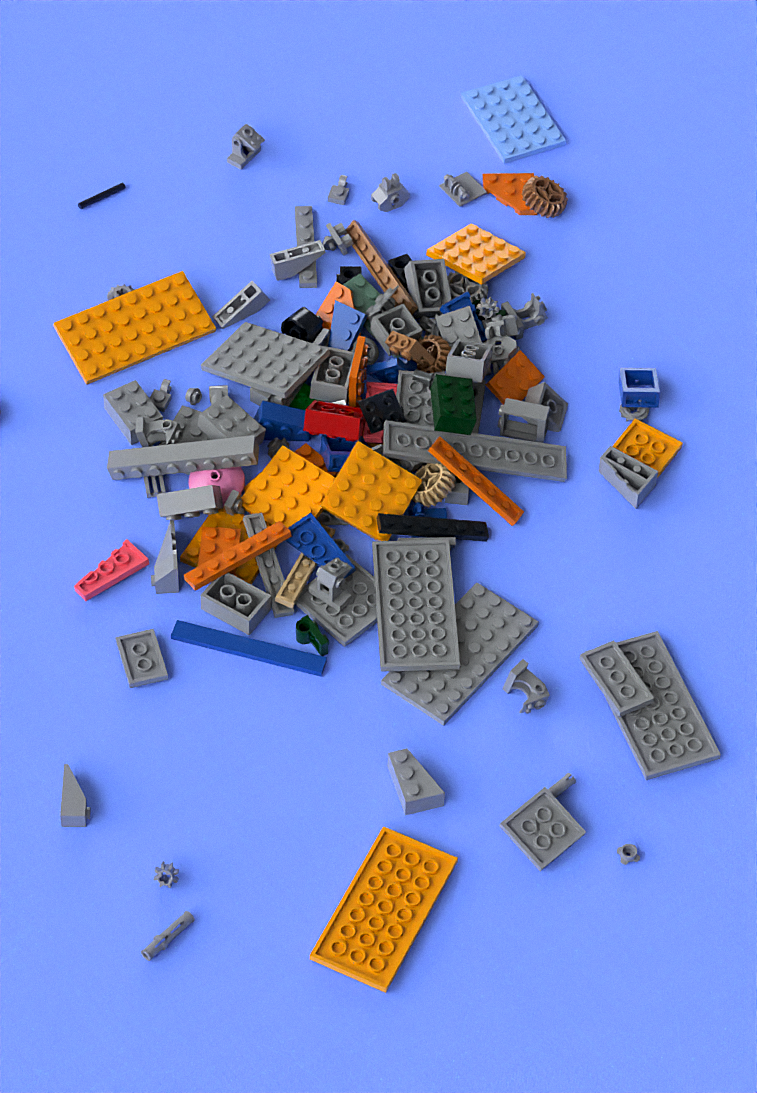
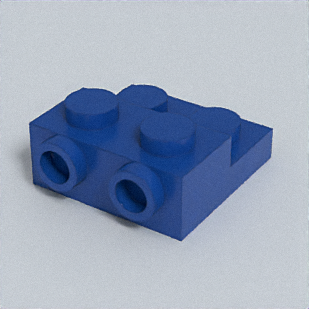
[366,357,417,383]

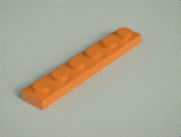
[428,436,524,526]
[184,521,292,591]

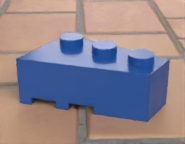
[254,401,312,442]

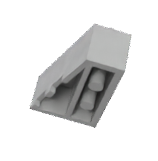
[598,446,658,509]
[387,748,445,816]

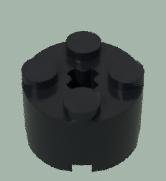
[281,307,323,343]

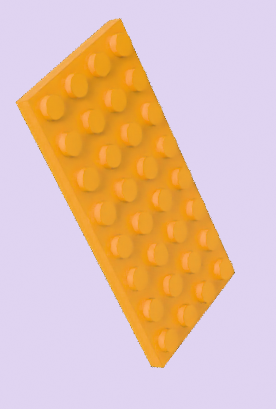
[53,271,216,385]
[309,826,458,993]

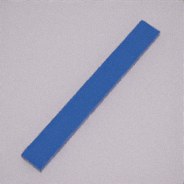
[171,620,327,677]

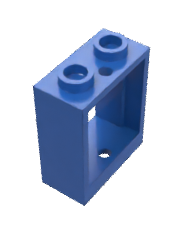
[618,368,660,408]
[320,435,362,472]

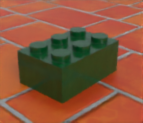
[430,374,477,435]

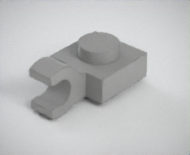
[327,175,349,205]
[150,379,172,412]
[224,490,245,516]

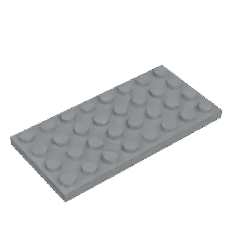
[372,539,460,672]
[381,582,539,726]
[585,631,721,780]

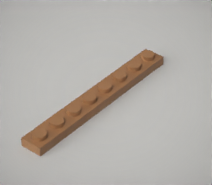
[344,220,418,315]

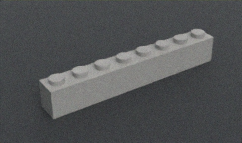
[107,435,259,480]

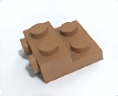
[385,331,435,366]

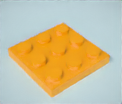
[612,418,683,478]

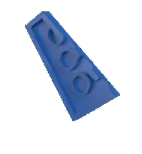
[285,513,356,579]

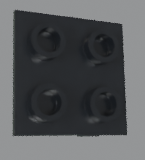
[358,389,406,434]

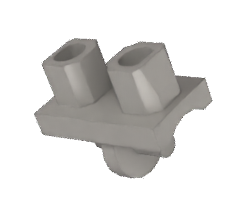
[322,223,354,256]

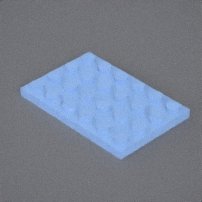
[461,75,566,164]

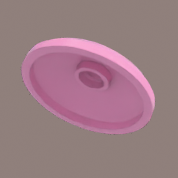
[189,467,245,506]

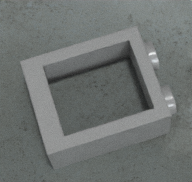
[497,398,550,443]

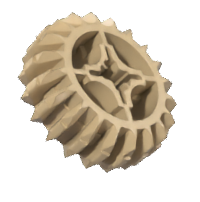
[412,463,457,508]

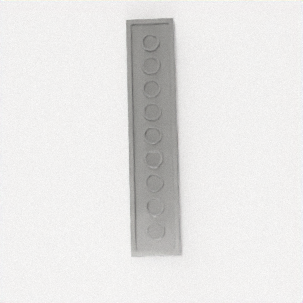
[383,420,567,482]

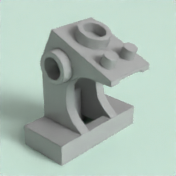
[227,123,265,170]
[501,293,548,340]
[135,417,183,447]
[309,558,352,612]
[502,659,550,714]

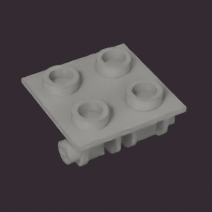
[439,171,487,207]
[365,285,399,324]

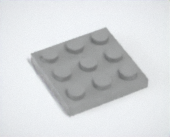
[499,787,586,872]

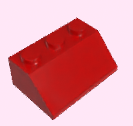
[303,400,366,442]

